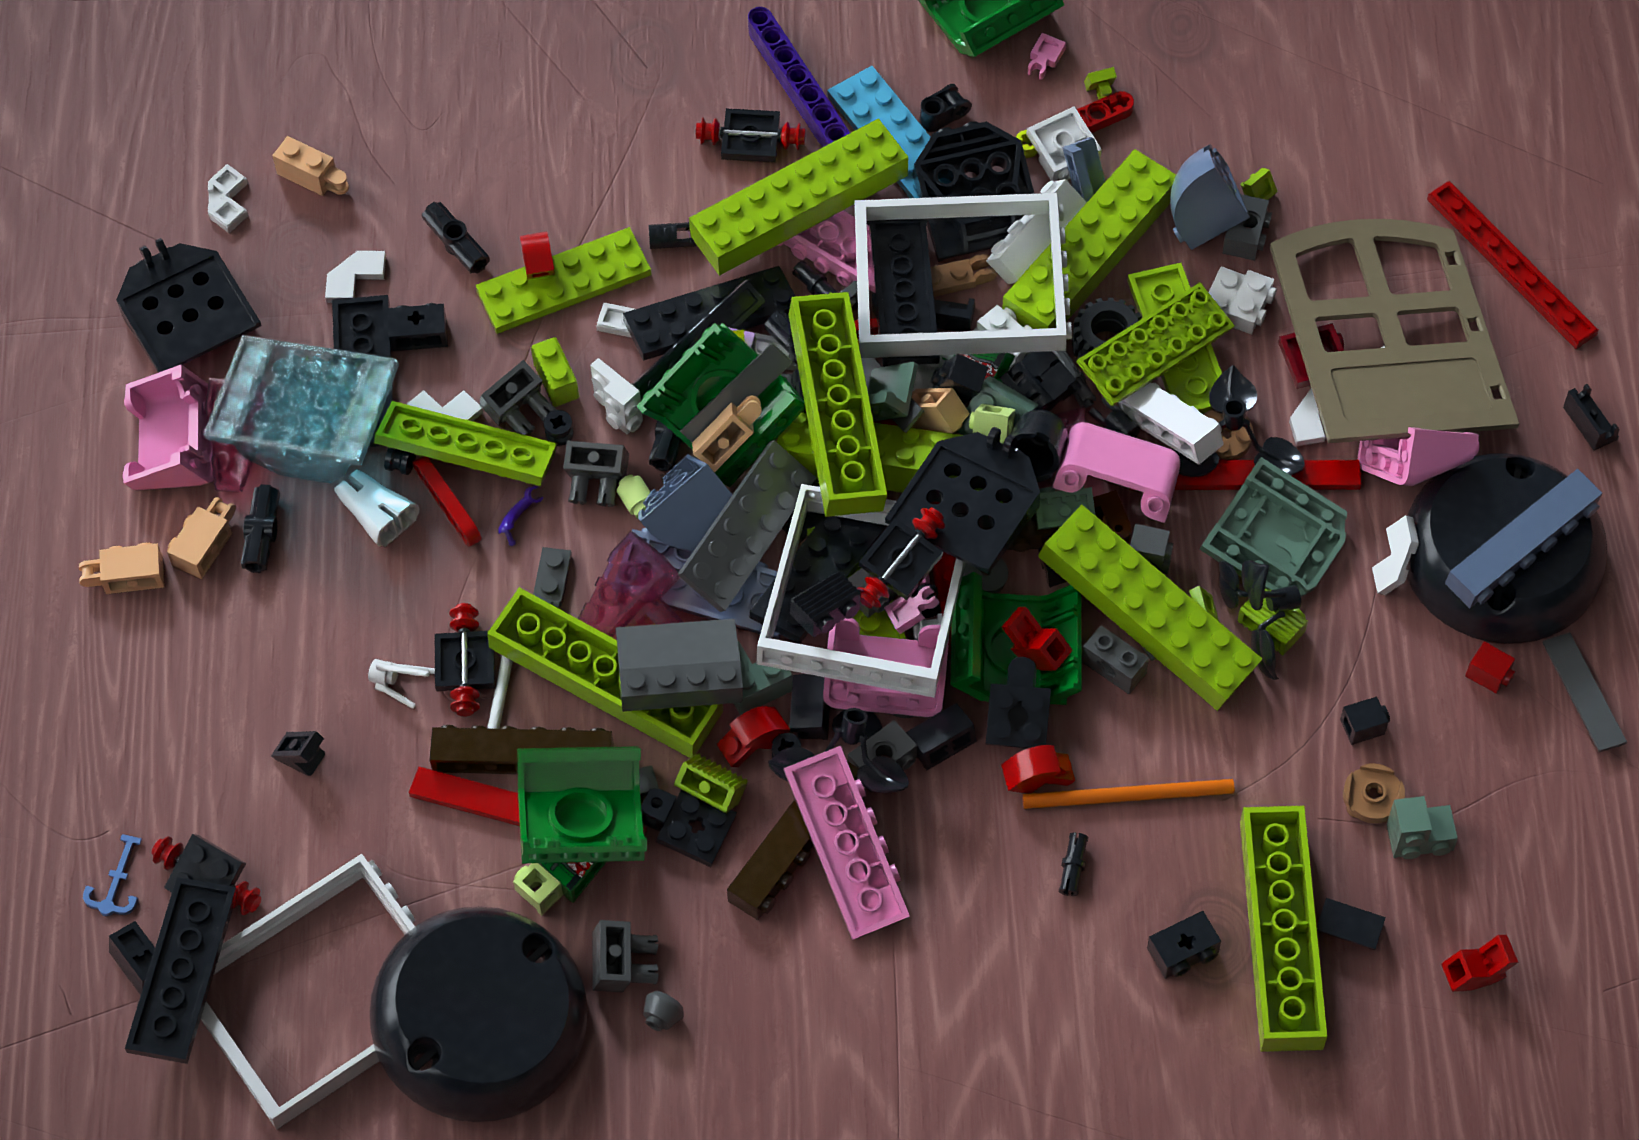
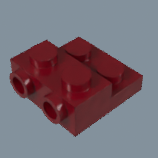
[1278,323,1344,389]

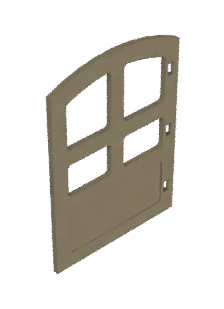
[1270,219,1519,444]

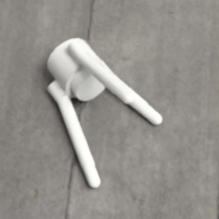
[368,659,435,709]

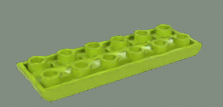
[1076,282,1235,406]

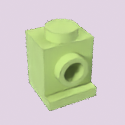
[969,404,1015,444]
[513,863,563,916]

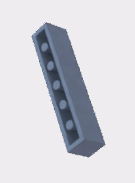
[1445,469,1603,608]

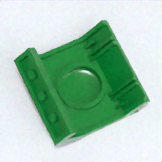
[918,0,1064,57]
[637,323,805,487]
[950,572,1082,705]
[517,746,647,864]

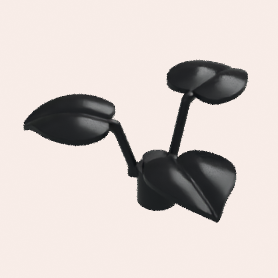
[1172,365,1305,477]
[1219,560,1302,680]
[768,708,909,793]

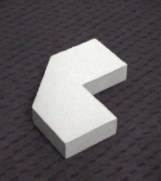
[208,164,248,233]
[325,251,386,303]
[1289,388,1325,446]
[407,390,484,422]
[1372,516,1419,595]

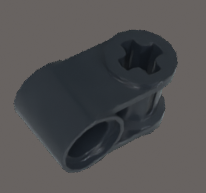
[919,84,972,132]

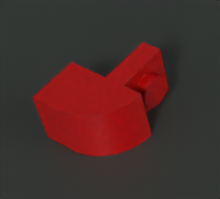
[520,231,555,280]
[1002,607,1073,671]
[717,706,790,767]
[1001,745,1075,794]
[1441,934,1519,992]

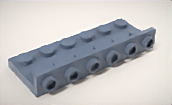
[612,528,781,640]

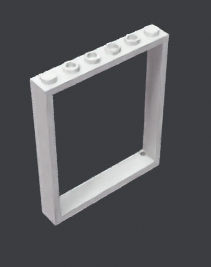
[855,193,1072,358]
[756,484,966,698]
[201,854,415,1130]

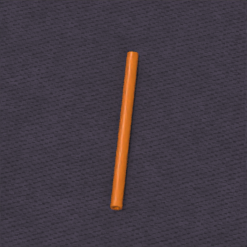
[1022,779,1235,809]

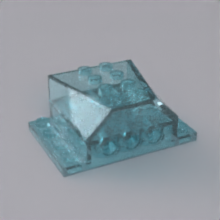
[203,335,399,484]

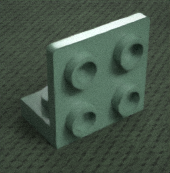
[868,362,918,422]
[1035,485,1096,530]

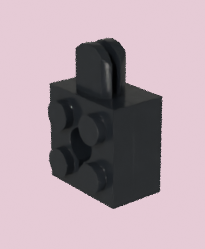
[985,657,1051,749]

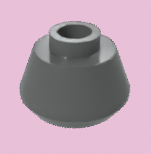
[643,991,684,1031]

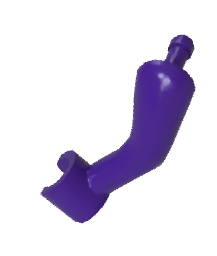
[498,486,544,546]

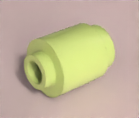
[616,475,650,519]

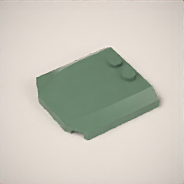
[1199,457,1347,597]

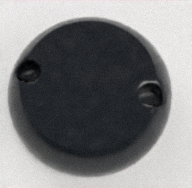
[1406,453,1607,644]
[370,906,588,1122]

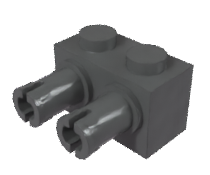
[479,360,556,435]
[563,440,629,507]
[592,920,658,992]

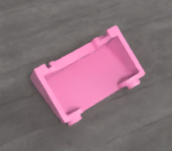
[123,365,215,490]
[1052,422,1181,523]
[1358,427,1479,486]
[823,618,949,717]

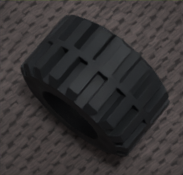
[1072,297,1142,360]

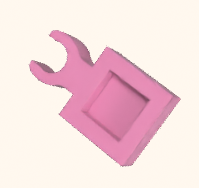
[1028,33,1066,80]
[884,586,939,634]

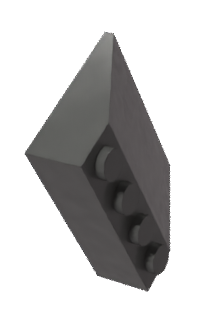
[616,619,743,712]

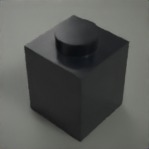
[1340,696,1390,745]

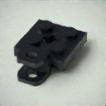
[641,788,737,868]

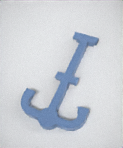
[83,834,142,916]

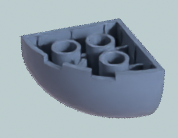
[1170,144,1250,250]
[638,454,732,550]

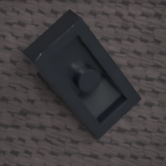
[271,731,325,776]

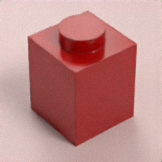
[1465,641,1516,694]

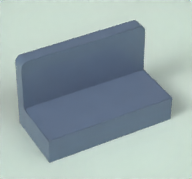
[1062,137,1106,202]

